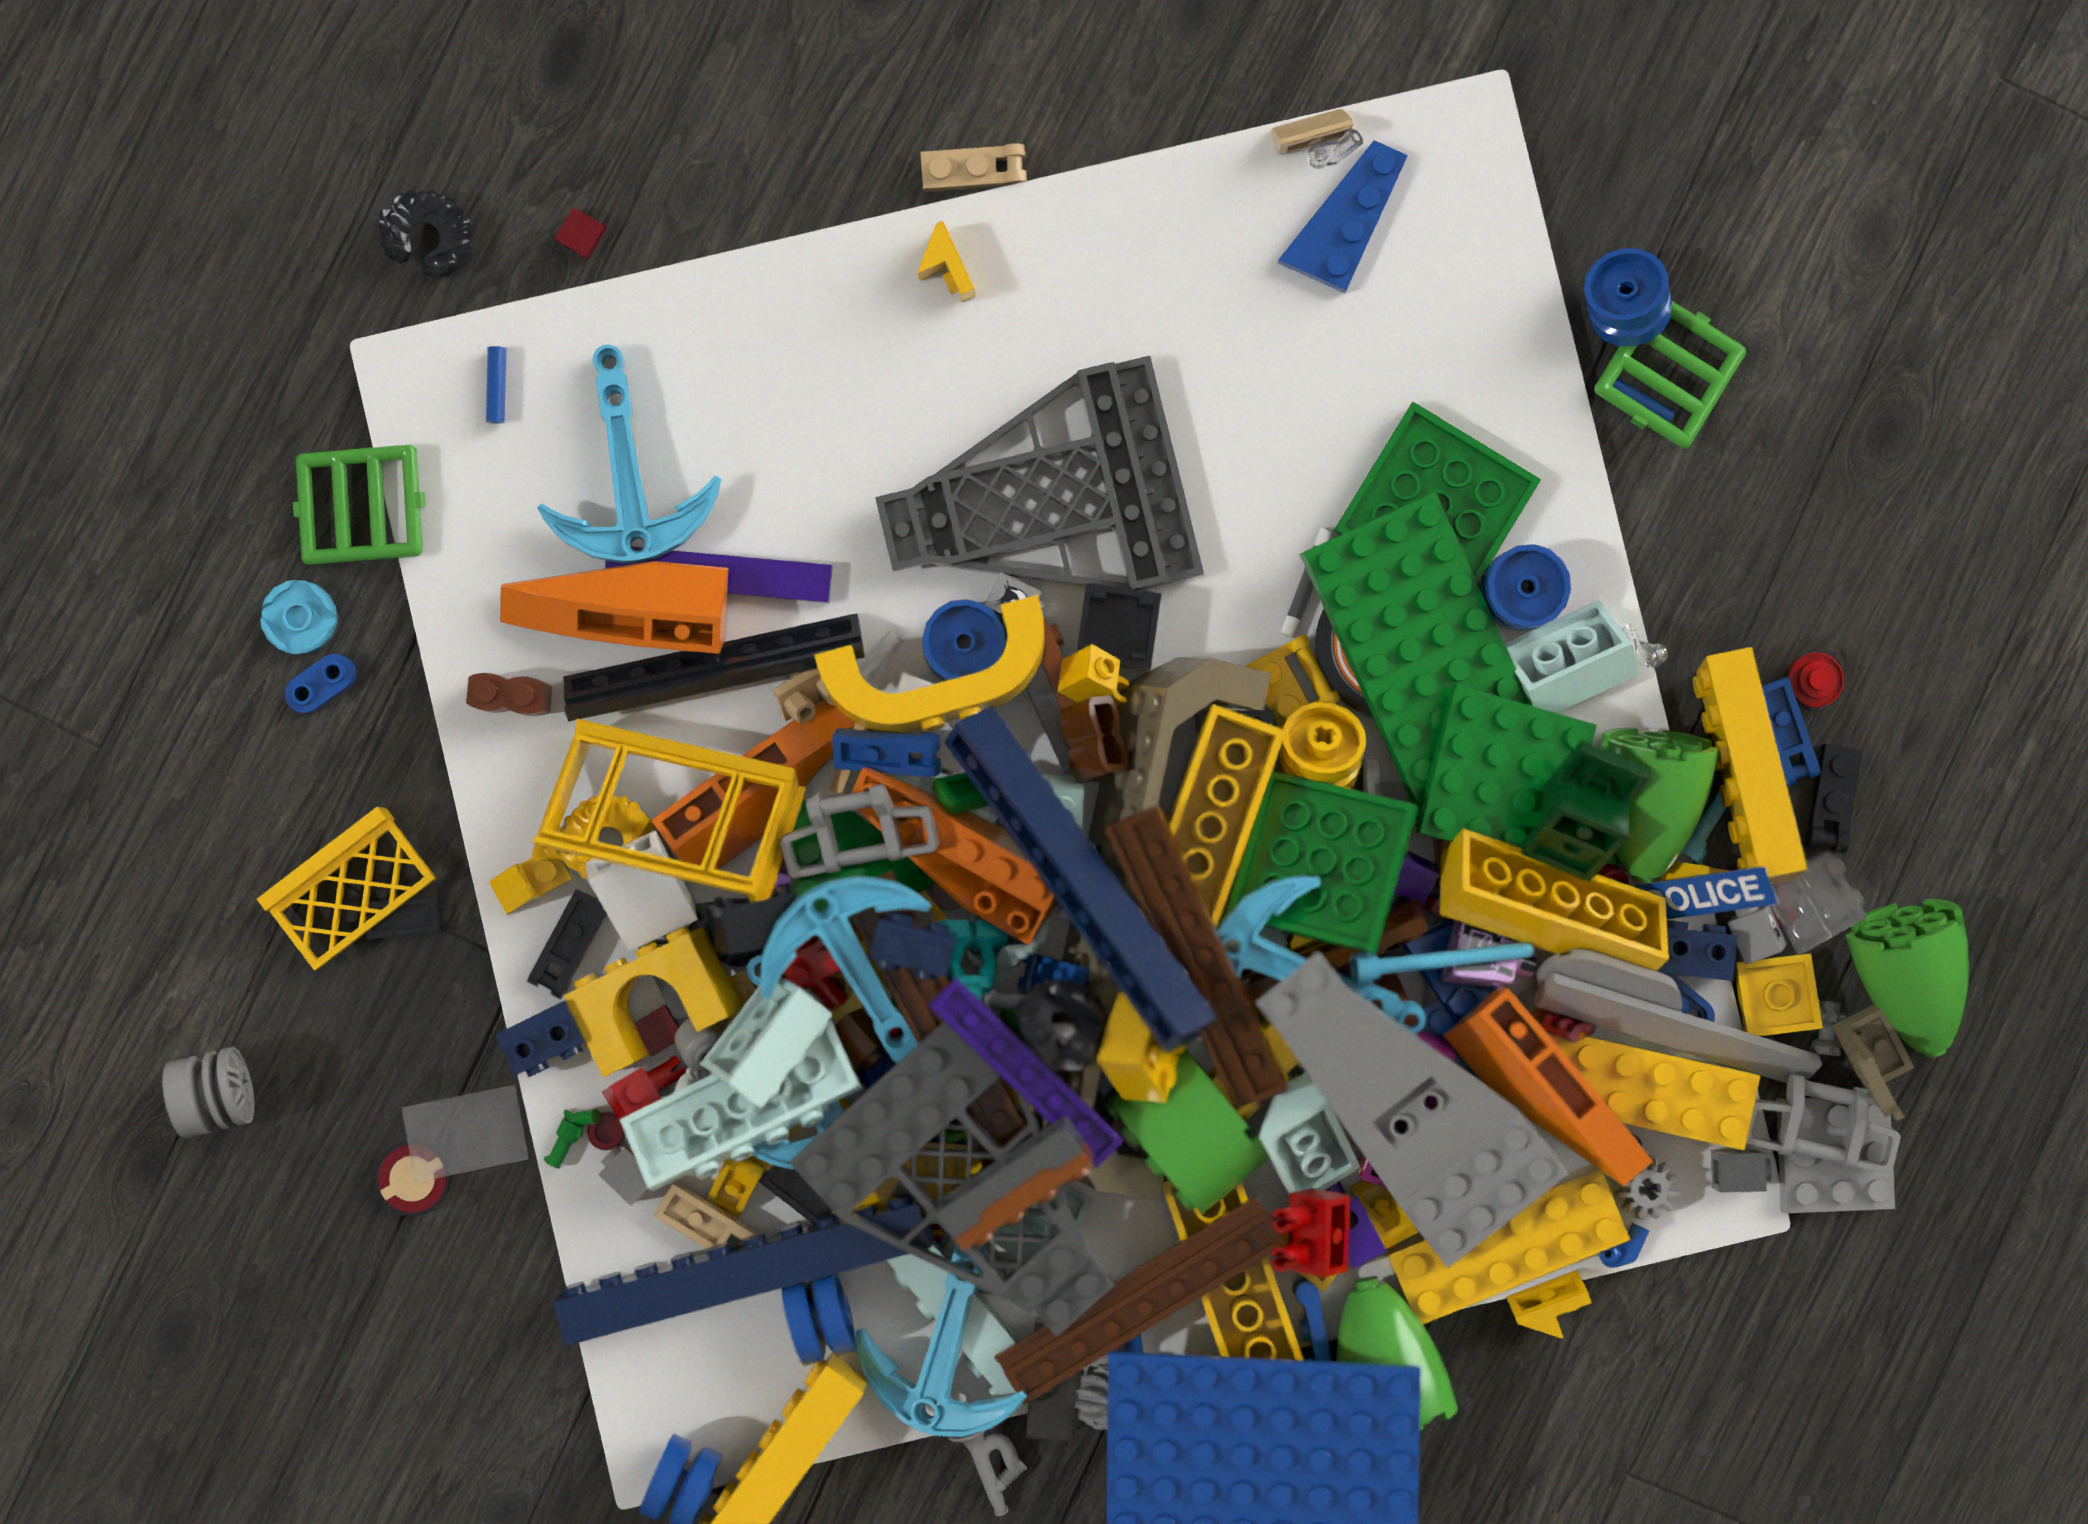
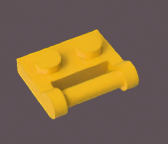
[1246,633,1341,730]

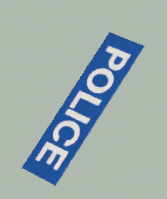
[1632,866,1779,919]

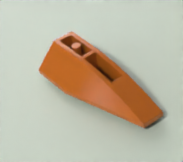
[500,561,729,654]
[651,700,855,870]
[851,767,1058,945]
[1443,985,1653,1186]

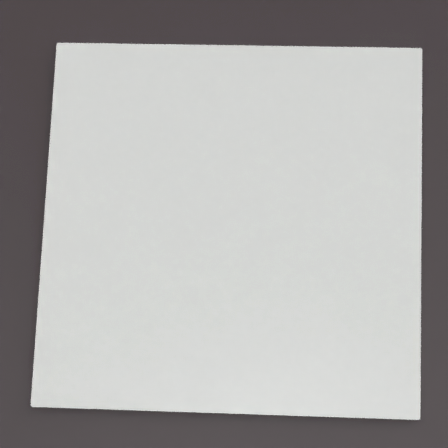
[350,70,1790,1509]

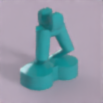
[937,919,1009,1001]

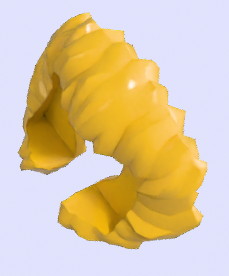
[559,794,655,879]

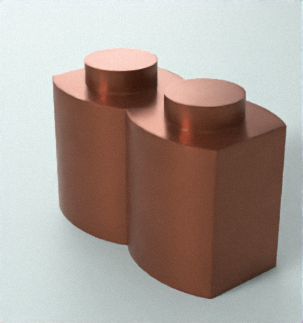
[466,673,552,716]

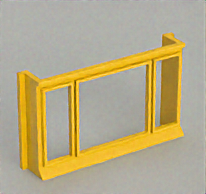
[532,719,807,902]

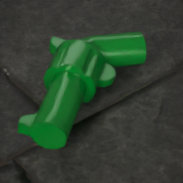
[544,1109,601,1169]

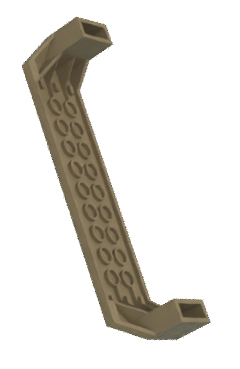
[1027,657,1271,1201]

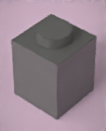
[1711,1149,1772,1192]

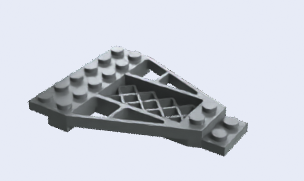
[875,355,1204,590]
[789,1021,1115,1337]

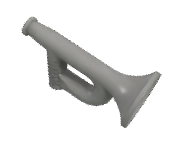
[948,1430,1028,1516]

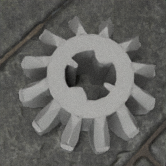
[1613,1155,1679,1220]
[1075,1363,1108,1431]

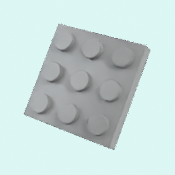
[1776,1095,1895,1213]

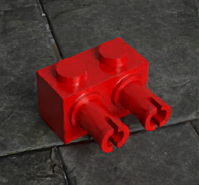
[781,917,863,1011]
[602,1055,686,1127]
[1271,1188,1350,1278]

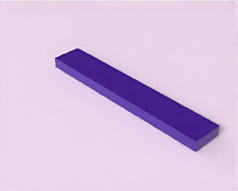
[605,547,833,603]
[928,977,1124,1168]

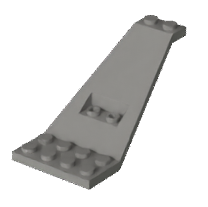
[1256,953,1571,1268]

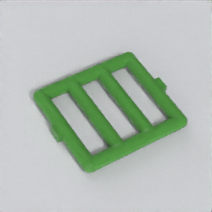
[1594,301,1746,449]
[293,444,425,565]

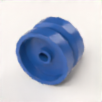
[1584,248,1672,347]
[1480,544,1571,631]
[922,599,1006,681]
[781,1274,857,1366]
[639,1433,722,1524]

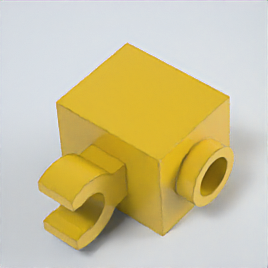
[1057,644,1129,707]

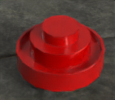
[1786,653,1844,708]

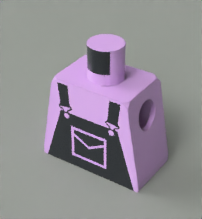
[1440,920,1537,989]

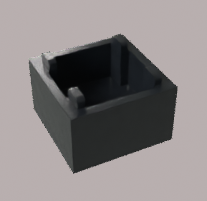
[1077,583,1161,671]
[706,886,797,955]

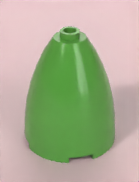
[1601,728,1718,883]
[1845,899,1969,1057]
[1336,1276,1458,1430]

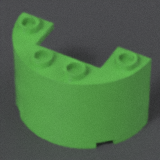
[1105,1047,1270,1214]

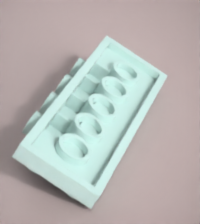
[620,1018,862,1191]

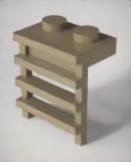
[1832,1005,1914,1121]

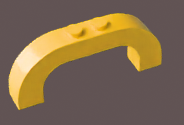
[815,595,1045,733]

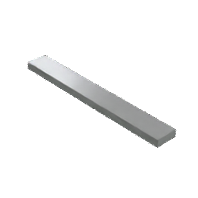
[1534,972,1822,1083]

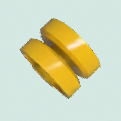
[1278,702,1366,789]

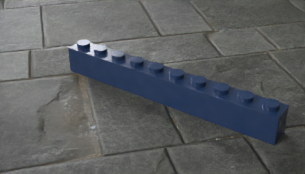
[944,706,1216,1054]
[553,1193,935,1346]

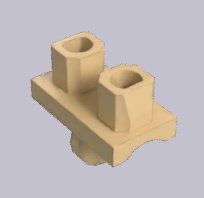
[772,668,834,724]

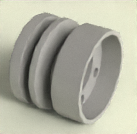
[162,1046,255,1139]

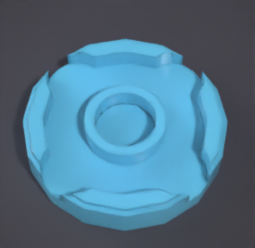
[260,580,337,655]

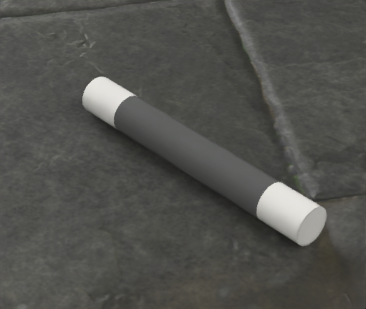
[1280,528,1334,638]

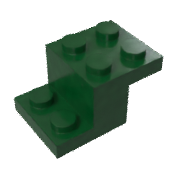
[1521,740,1650,882]

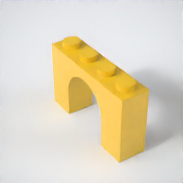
[563,926,742,1078]

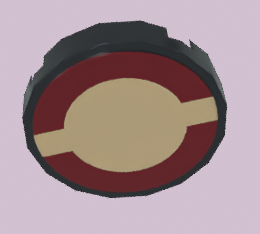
[375,1140,452,1216]

